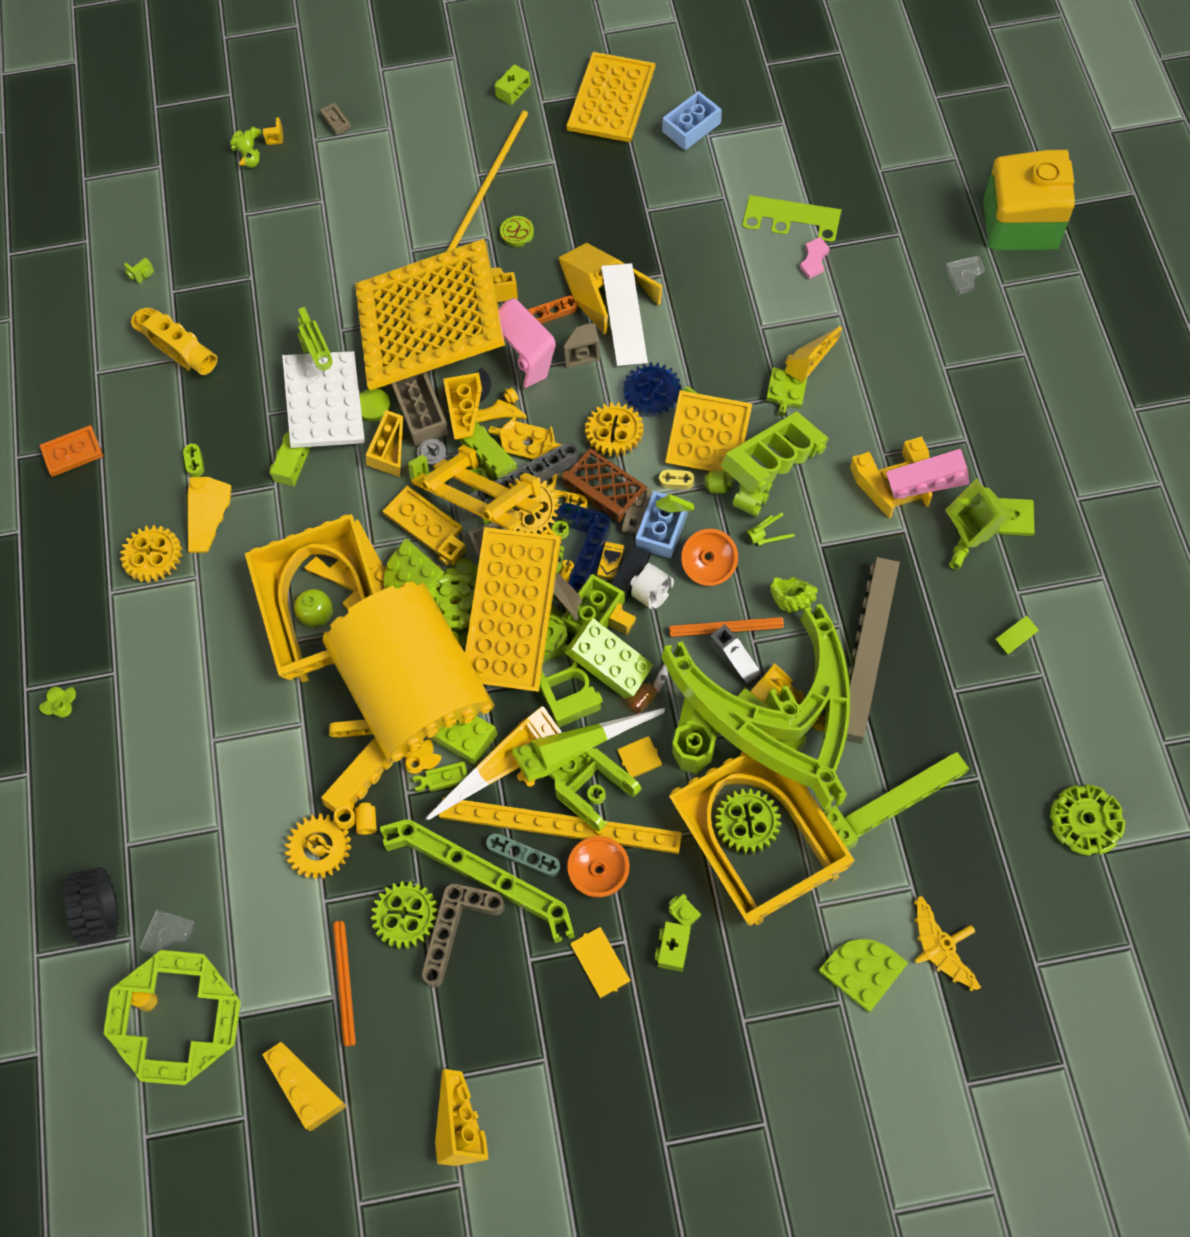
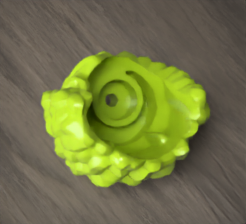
[770,577,818,613]

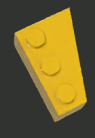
[366,410,403,477]

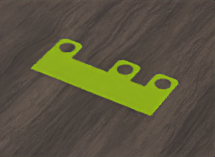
[742,195,842,242]

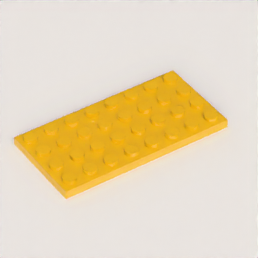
[465,527,561,692]

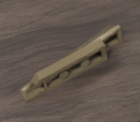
[553,573,582,621]

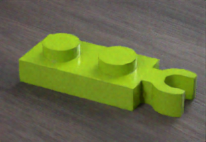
[413,761,468,792]

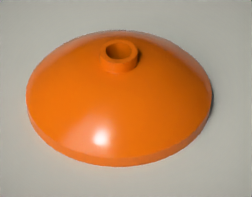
[681,529,738,586]
[568,836,629,898]

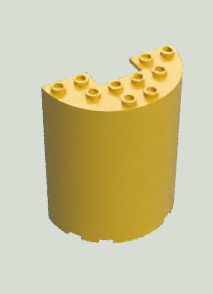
[323,582,495,763]

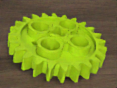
[715,788,781,855]
[371,881,439,949]

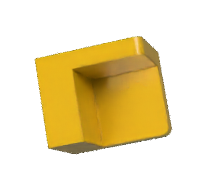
[263,118,283,145]
[609,603,636,635]

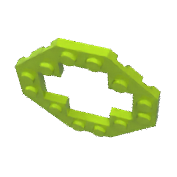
[104,950,241,1085]

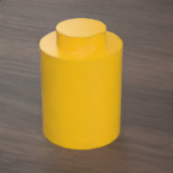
[355,803,377,835]
[131,992,157,1011]

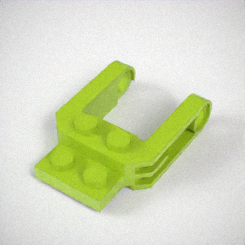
[297,307,333,371]
[549,748,641,832]

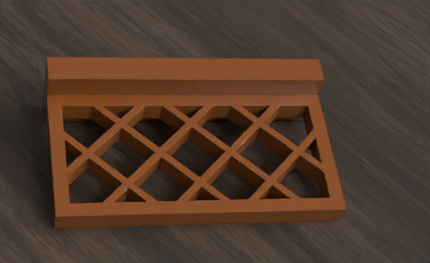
[561,448,647,523]

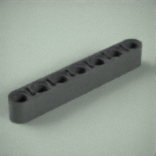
[466,442,578,517]

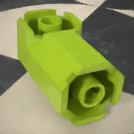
[672,698,718,774]

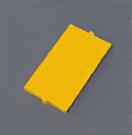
[570,927,631,998]

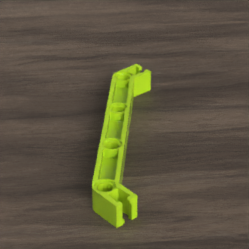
[380,820,575,943]

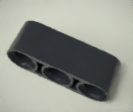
[611,545,651,599]

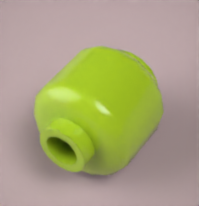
[705,470,733,494]

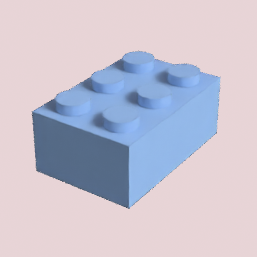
[662,91,722,150]
[635,491,689,559]

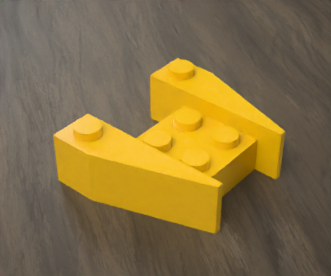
[850,437,932,518]

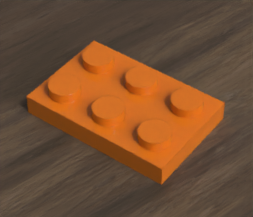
[40,425,104,477]

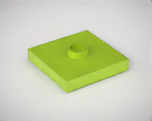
[995,498,1035,536]

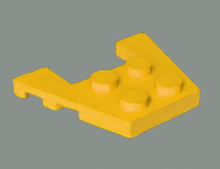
[304,520,382,592]

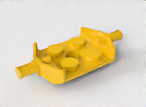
[489,417,562,460]

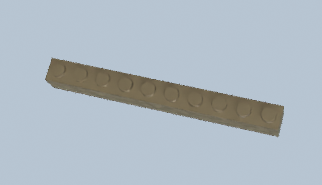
[846,557,900,744]

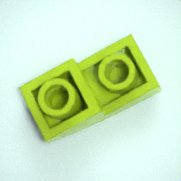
[996,616,1039,654]

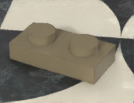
[320,103,351,135]

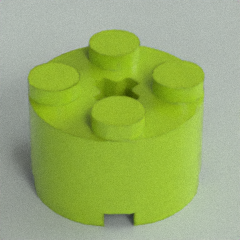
[733,483,773,517]

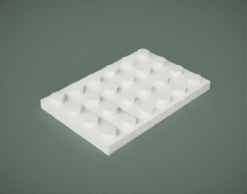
[282,351,364,448]

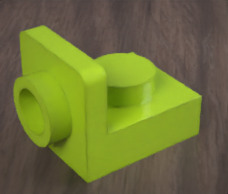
[669,894,701,926]

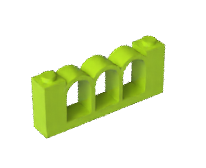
[721,411,829,495]
[540,605,603,728]

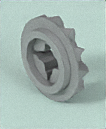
[417,439,447,466]

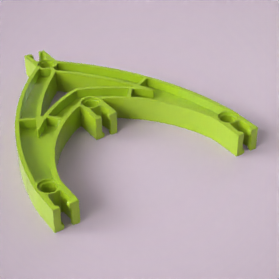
[661,604,850,810]

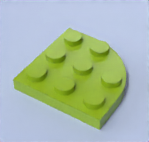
[384,538,445,590]
[819,939,908,1013]

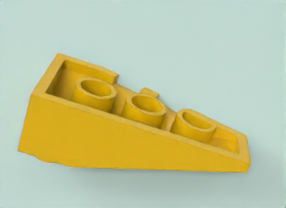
[785,326,842,382]
[443,373,482,439]
[750,663,825,732]

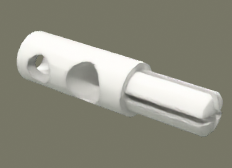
[652,664,668,693]

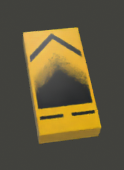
[597,542,624,581]

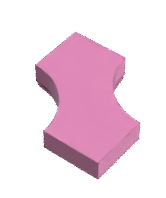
[800,237,830,279]

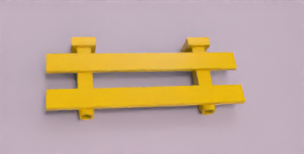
[411,445,543,531]

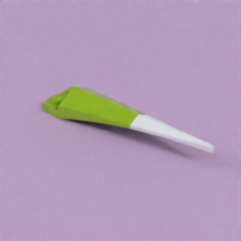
[512,708,665,782]

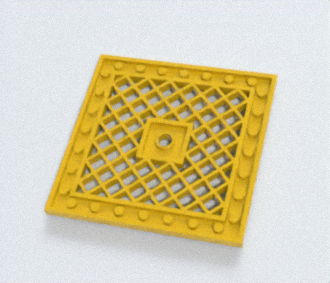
[355,239,505,390]

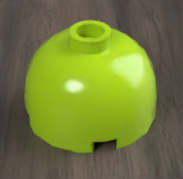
[294,589,333,628]

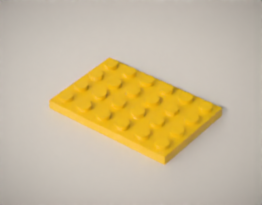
[567,52,655,143]

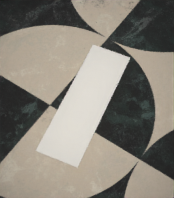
[602,264,648,366]

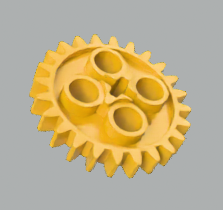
[585,402,644,457]
[506,477,559,533]
[120,525,182,583]

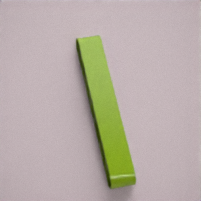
[845,752,970,837]

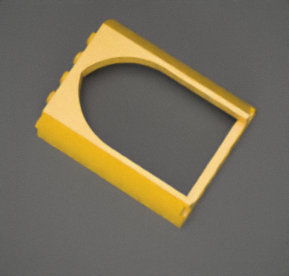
[245,514,377,682]
[669,752,855,926]

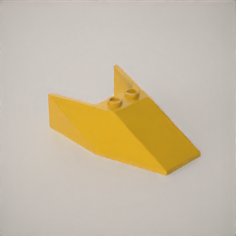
[558,243,662,334]

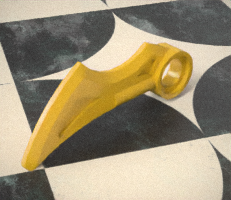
[476,399,527,423]

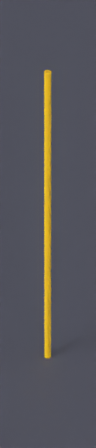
[388,111,528,363]

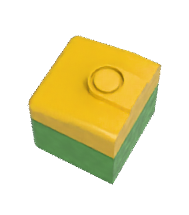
[983,150,1075,250]

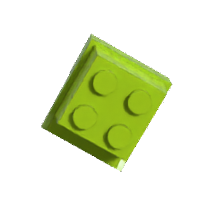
[945,479,1013,548]

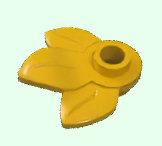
[404,739,442,774]

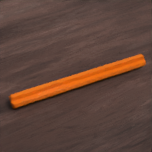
[669,617,784,637]
[333,921,356,1047]

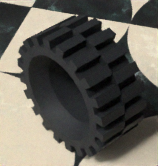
[64,867,119,946]

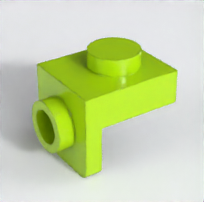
[124,257,155,284]
[408,455,430,480]

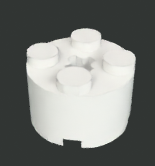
[630,563,674,609]

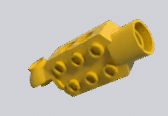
[131,308,217,375]

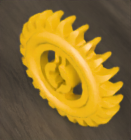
[284,813,351,879]

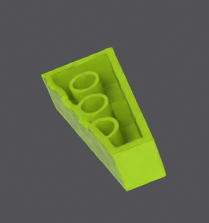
[459,422,518,488]

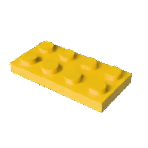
[383,486,463,555]

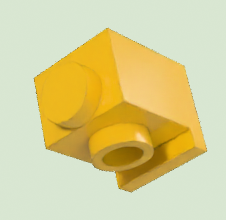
[436,534,467,567]

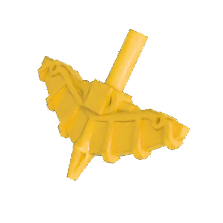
[914,896,981,991]

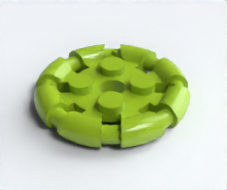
[429,572,476,630]
[1050,784,1125,856]

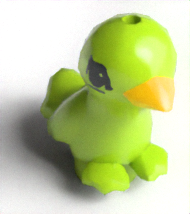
[230,127,262,168]

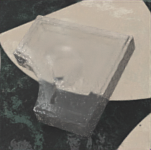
[945,256,985,295]
[139,909,195,954]

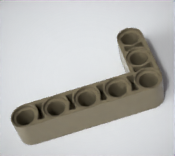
[422,884,505,988]

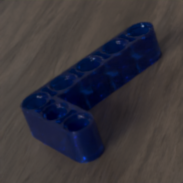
[558,503,611,593]

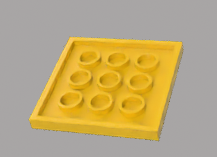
[665,391,752,476]

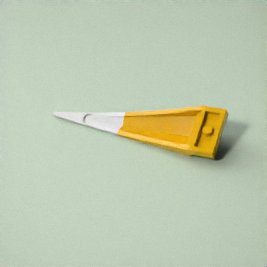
[426,706,562,820]

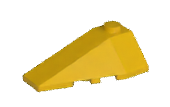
[188,477,232,553]
[435,1069,488,1166]

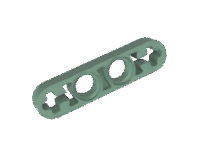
[486,834,561,877]

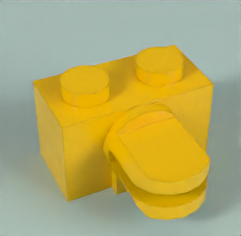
[491,268,518,302]

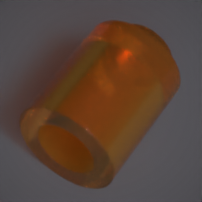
[627,683,657,714]

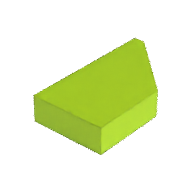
[656,494,694,513]

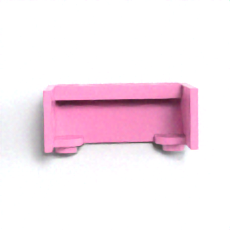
[499,298,555,388]

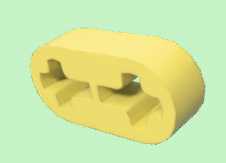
[659,470,694,490]

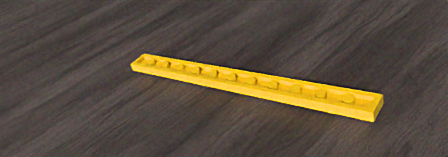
[439,797,682,854]

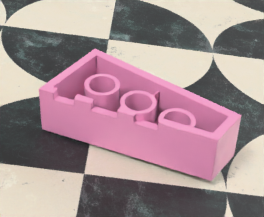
[886,449,969,499]

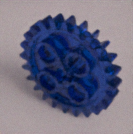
[623,362,681,416]

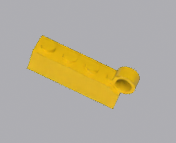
[321,739,393,829]

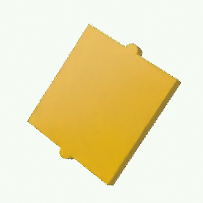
[617,736,662,778]

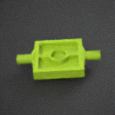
[766,367,808,416]

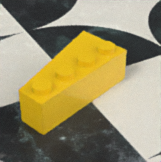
[262,1042,347,1131]

